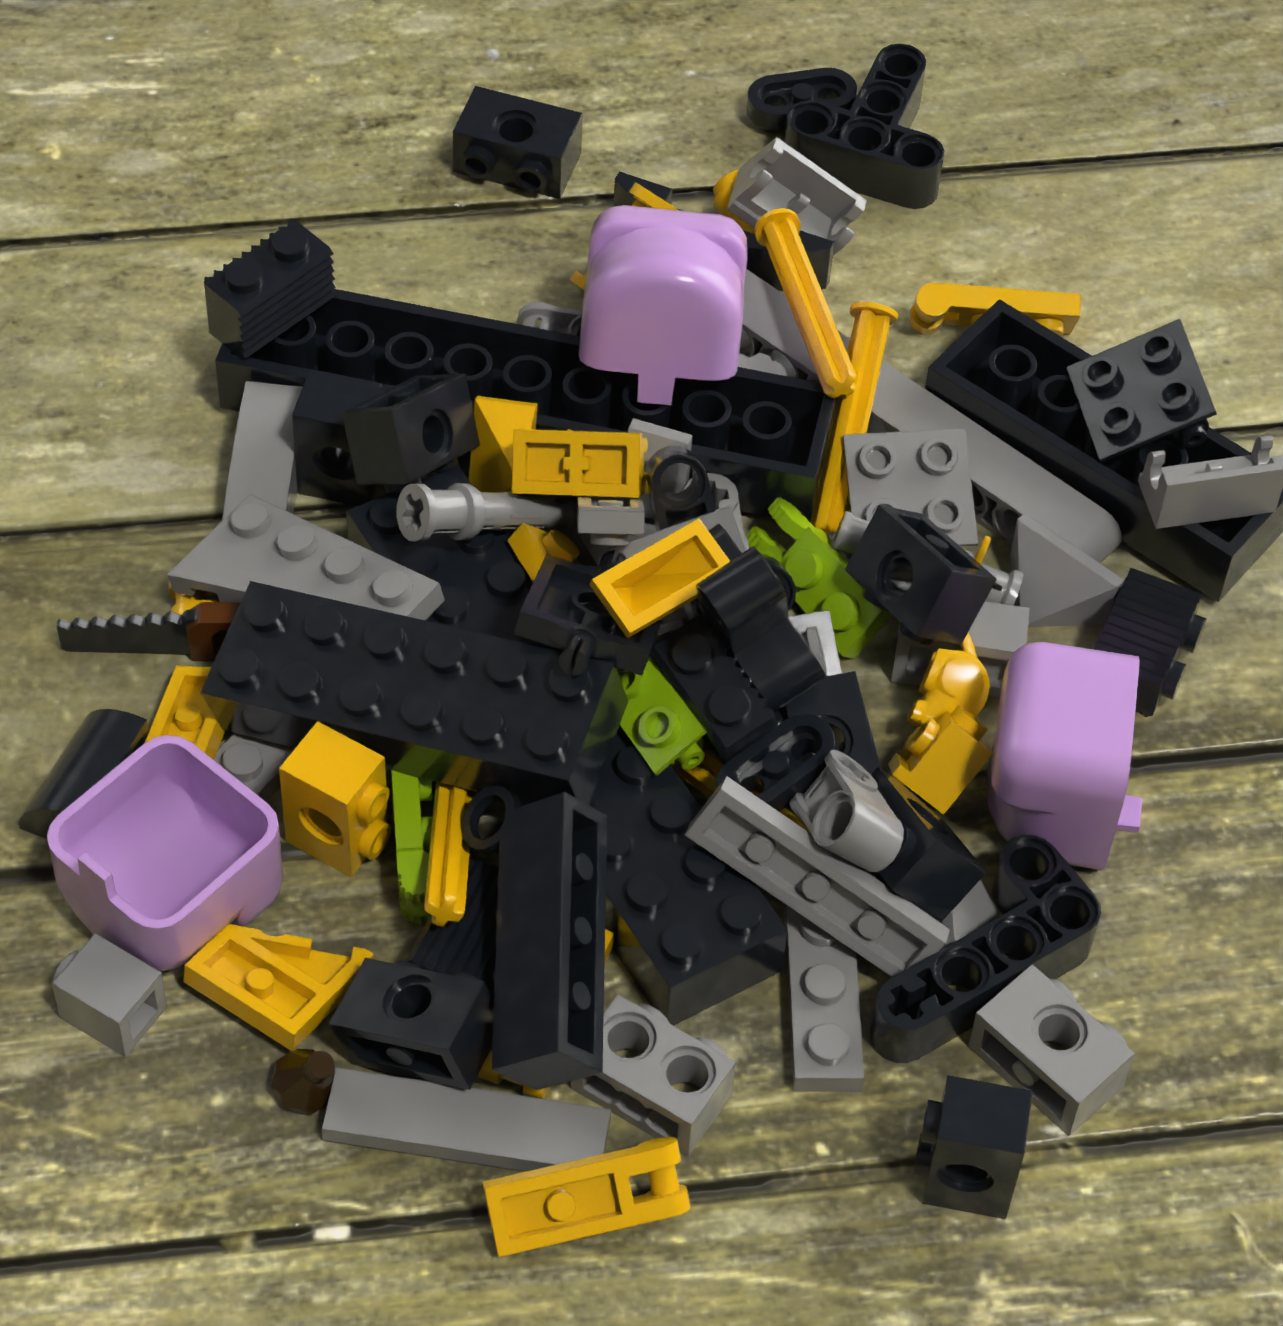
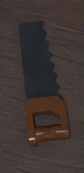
[57,602,240,662]

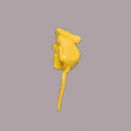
[899,536,991,761]

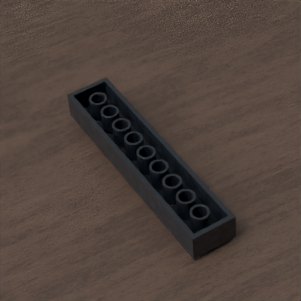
[215,289,837,522]
[347,464,788,1026]

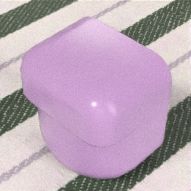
[578,205,747,405]
[986,642,1142,870]
[47,735,284,971]

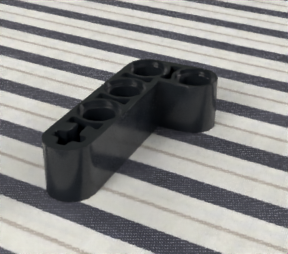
[870,835,1101,1063]

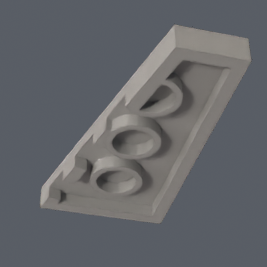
[167,494,445,620]

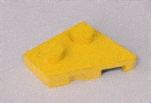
[183,924,374,1051]

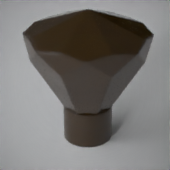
[271,1049,335,1115]

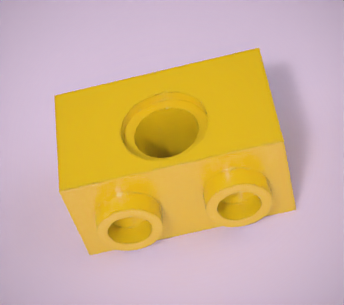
[279,721,391,878]

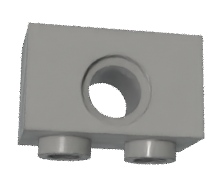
[968,964,1135,1136]

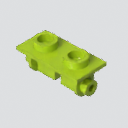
[618,654,707,775]

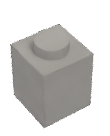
[52,933,167,1058]

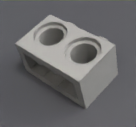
[571,994,736,1157]

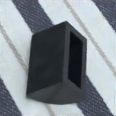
[20,709,149,839]

